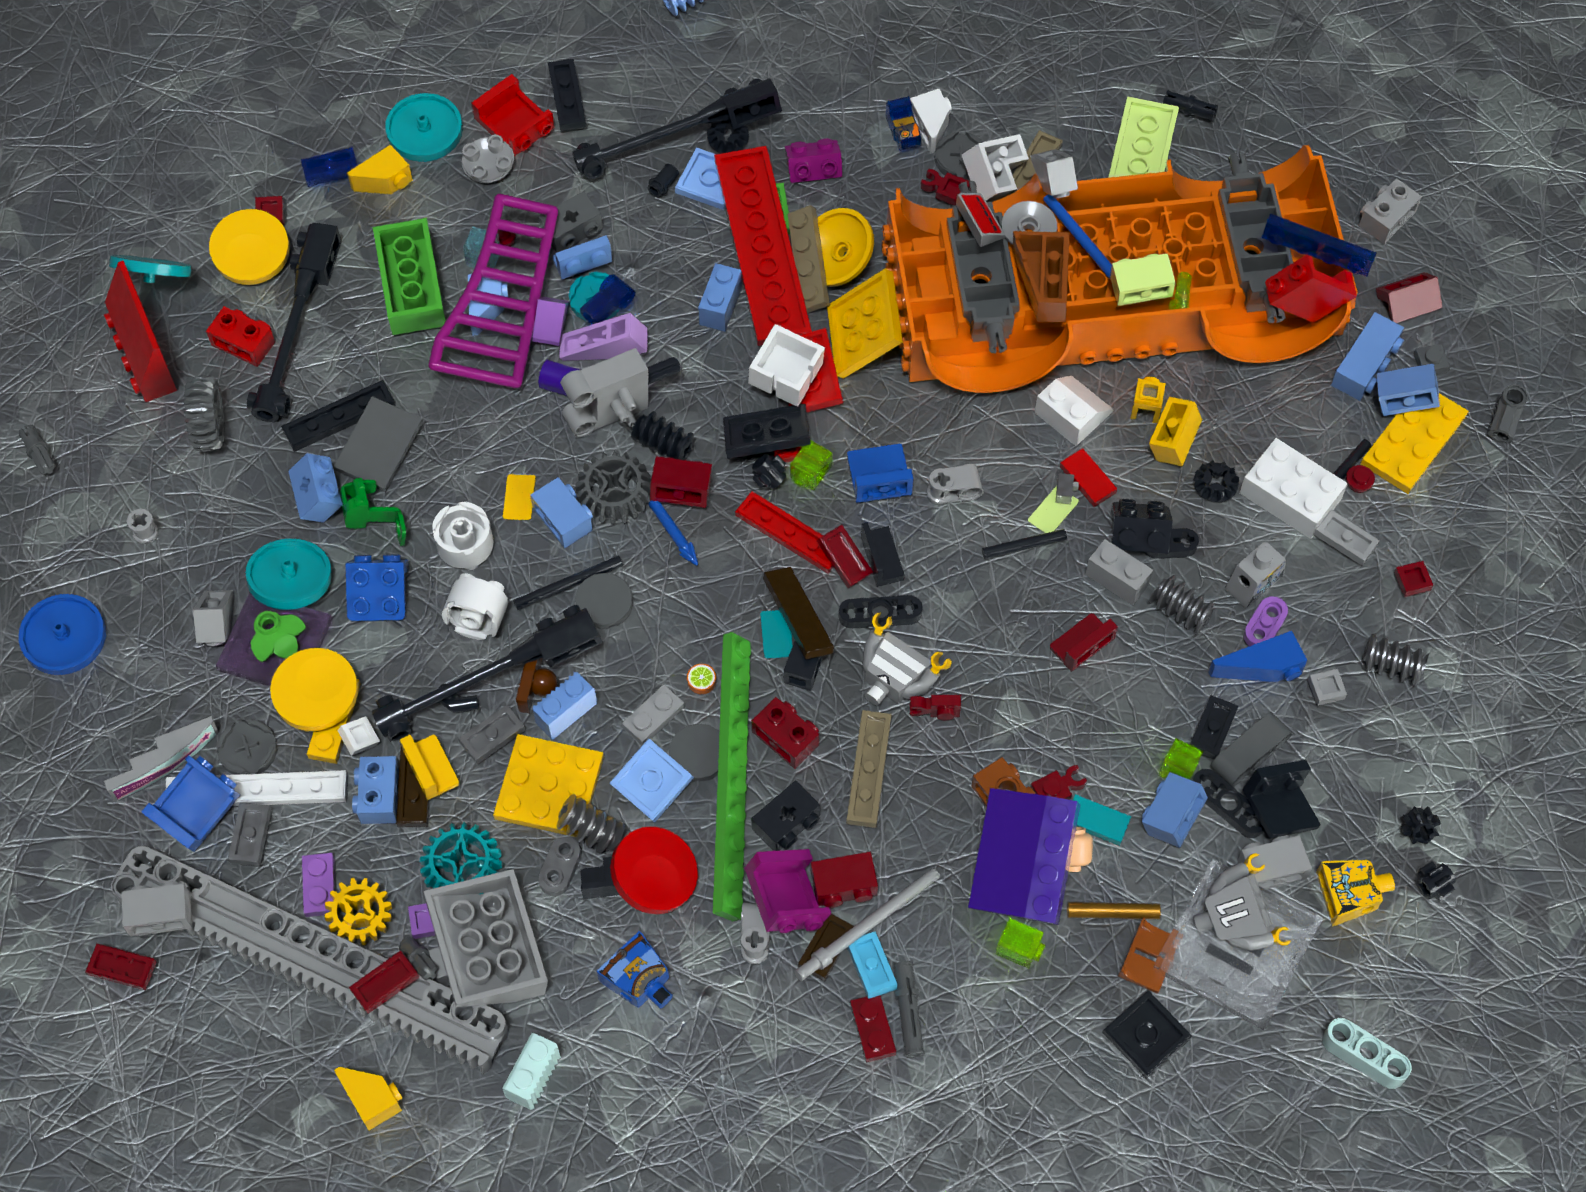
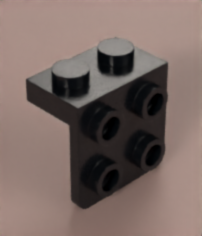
[1111,499,1173,554]

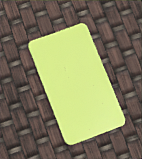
[1028,486,1079,533]

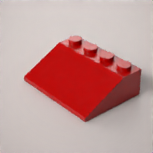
[104,260,177,402]

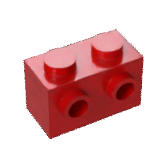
[206,306,275,367]

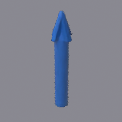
[648,500,698,565]

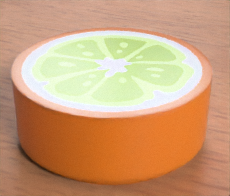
[687,664,716,694]

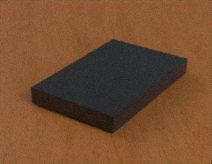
[723,404,811,459]

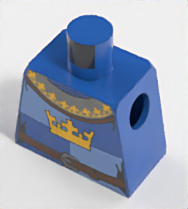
[597,931,673,1009]

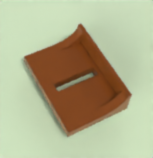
[1118,917,1181,994]

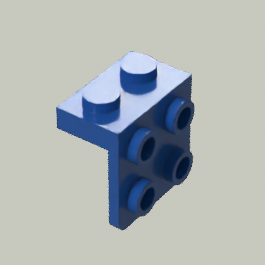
[345,554,409,621]

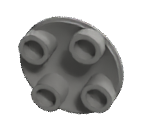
[461,134,514,183]

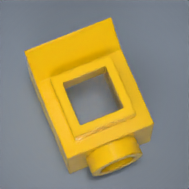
[1130,377,1166,423]

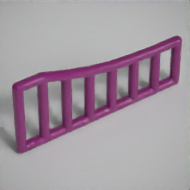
[428,194,558,388]

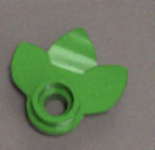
[251,611,306,662]

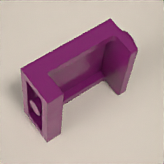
[744,849,831,933]

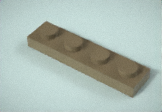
[787,205,830,313]
[846,710,892,828]

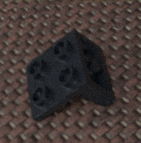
[1242,760,1321,838]

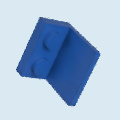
[847,444,913,503]

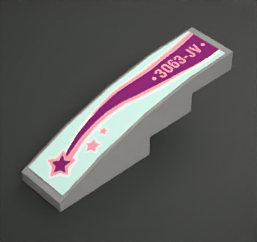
[104,716,219,802]

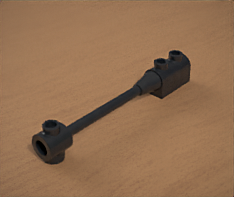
[572,78,782,179]
[247,223,341,422]
[372,605,603,741]

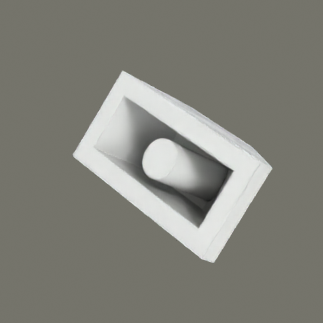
[909,89,952,154]

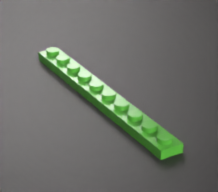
[713,632,751,922]

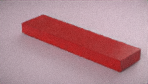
[735,491,834,574]

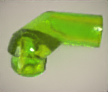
[1169,272,1192,310]

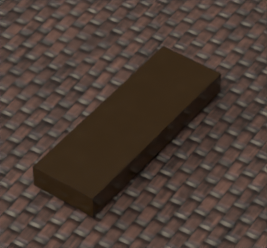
[396,740,429,827]

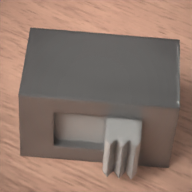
[1055,473,1079,504]

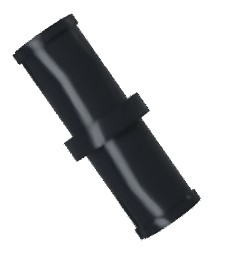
[1163,90,1218,122]

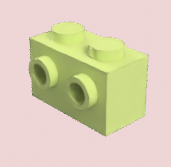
[1110,253,1175,306]

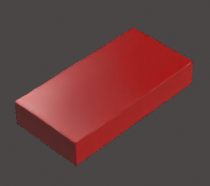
[1060,448,1117,507]

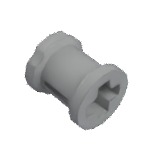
[126,509,158,544]

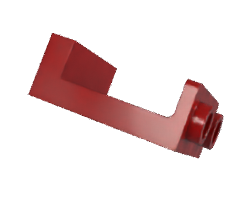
[471,74,555,157]
[1265,255,1357,323]

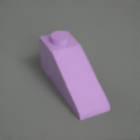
[560,313,647,361]

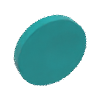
[385,93,463,162]
[109,255,192,283]
[246,539,331,610]

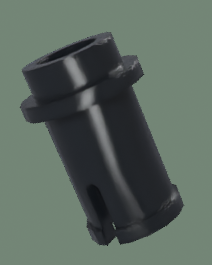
[647,163,679,197]

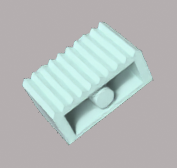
[502,1033,561,1110]

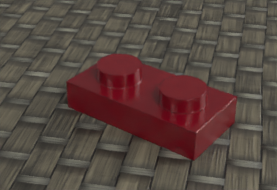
[850,995,896,1063]

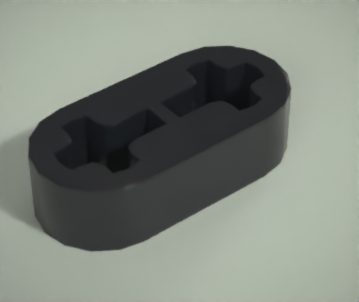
[1145,528,1199,559]

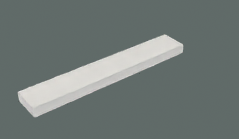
[166,770,348,806]

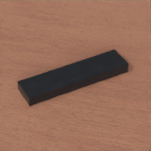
[281,380,396,452]

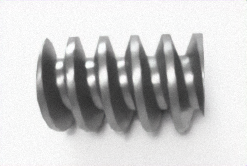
[1149,575,1214,635]
[1362,634,1429,686]
[556,793,625,853]

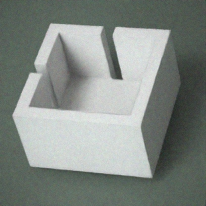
[748,324,825,407]

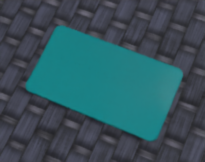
[760,610,793,658]

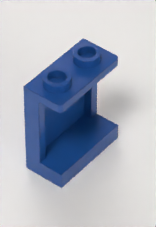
[142,755,240,852]

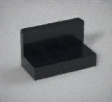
[861,522,905,587]

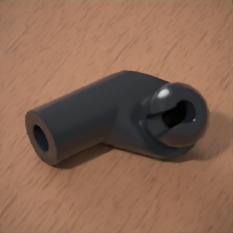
[438,684,479,713]

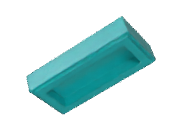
[1073,794,1131,846]

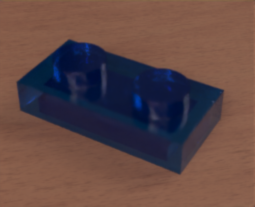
[301,147,358,187]

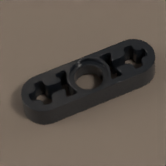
[838,595,922,629]
[1192,769,1264,838]

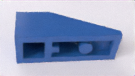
[1208,631,1307,682]

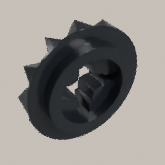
[707,120,749,153]
[1194,460,1239,502]

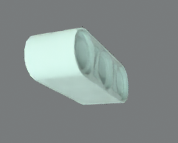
[1322,1018,1412,1089]

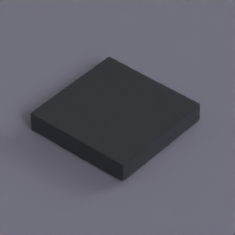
[1103,990,1192,1079]

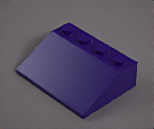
[968,788,1080,925]

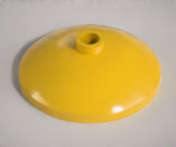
[817,208,874,287]

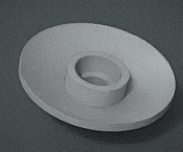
[1001,201,1057,245]

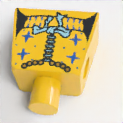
[1316,860,1395,926]

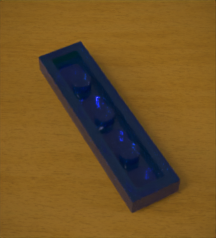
[1262,214,1377,277]

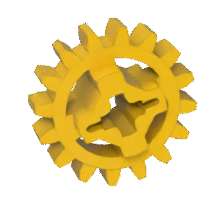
[324,878,392,945]

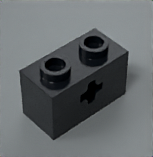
[751,780,820,851]

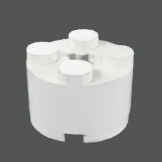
[432,502,494,570]
[442,573,508,640]

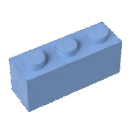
[1331,312,1404,401]

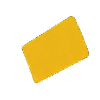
[503,474,535,520]

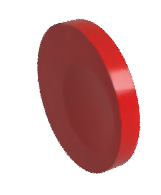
[610,827,698,914]

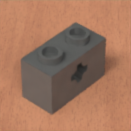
[538,191,603,253]

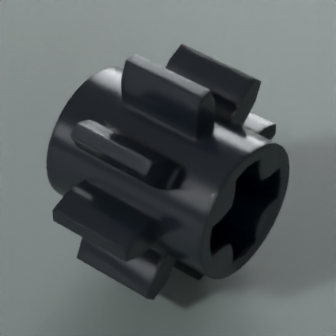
[752,454,786,489]
[1401,806,1441,844]
[1417,861,1456,901]

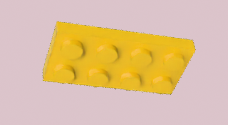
[1360,393,1469,494]

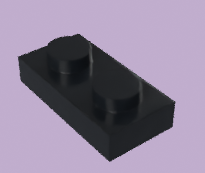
[1189,695,1238,759]

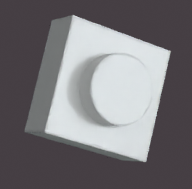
[337,716,380,756]

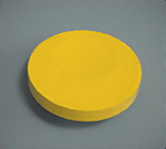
[209,209,290,285]
[270,648,358,731]

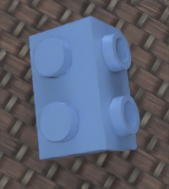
[553,235,612,279]

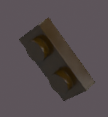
[798,914,854,982]

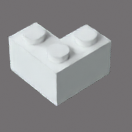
[962,134,1029,202]

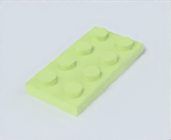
[1108,96,1179,178]

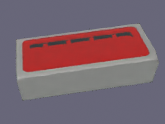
[956,193,1005,247]

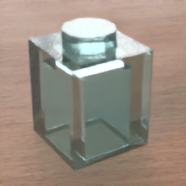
[463,227,500,268]

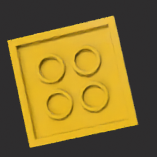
[827,268,903,379]
[493,734,604,837]

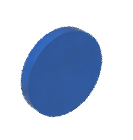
[18,594,106,675]

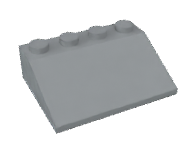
[423,869,548,1007]

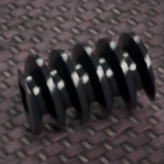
[631,411,694,460]

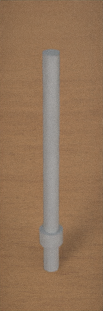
[794,868,940,981]

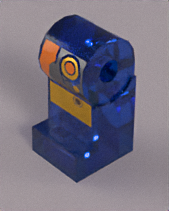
[886,96,921,151]

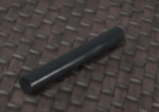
[1333,439,1372,480]
[982,529,1067,559]

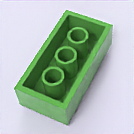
[373,218,446,335]

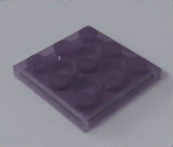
[216,592,333,687]

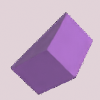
[532,297,569,346]

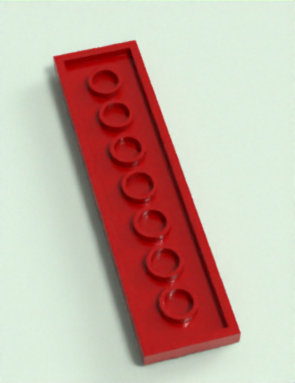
[714,146,812,346]

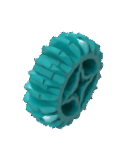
[420,822,502,895]

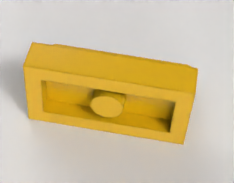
[400,735,459,800]

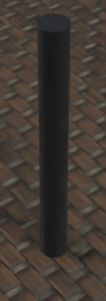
[513,555,623,610]

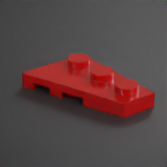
[789,328,844,412]

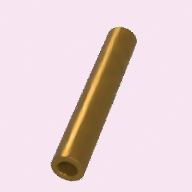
[1067,902,1161,919]

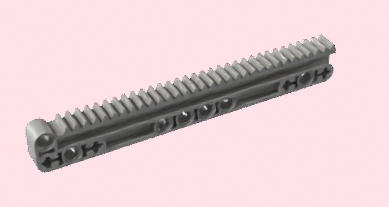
[111,846,509,1074]

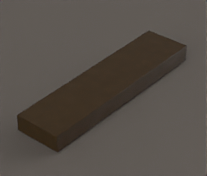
[763,567,834,659]

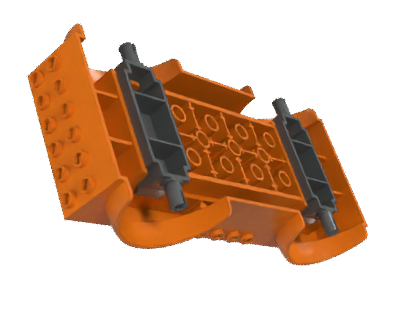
[882,145,1358,393]

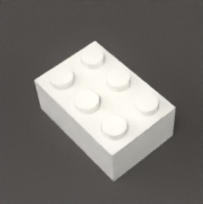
[1240,438,1348,539]

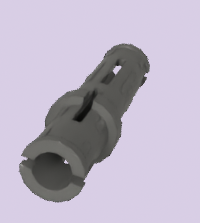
[893,961,925,1058]

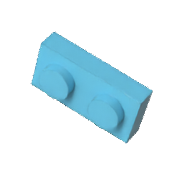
[847,931,897,999]

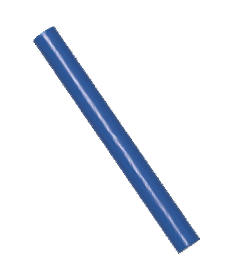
[1043,194,1112,279]

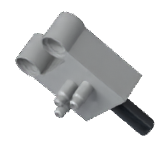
[560,348,681,438]

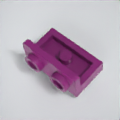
[785,138,842,183]

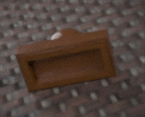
[516,658,558,714]

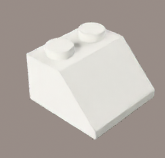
[1034,376,1113,446]

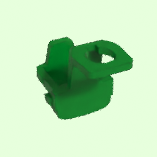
[340,478,406,546]

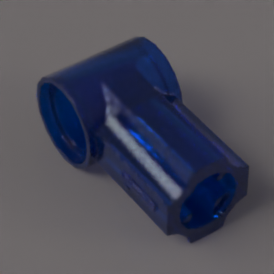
[580,274,636,325]

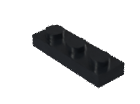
[548,59,586,132]

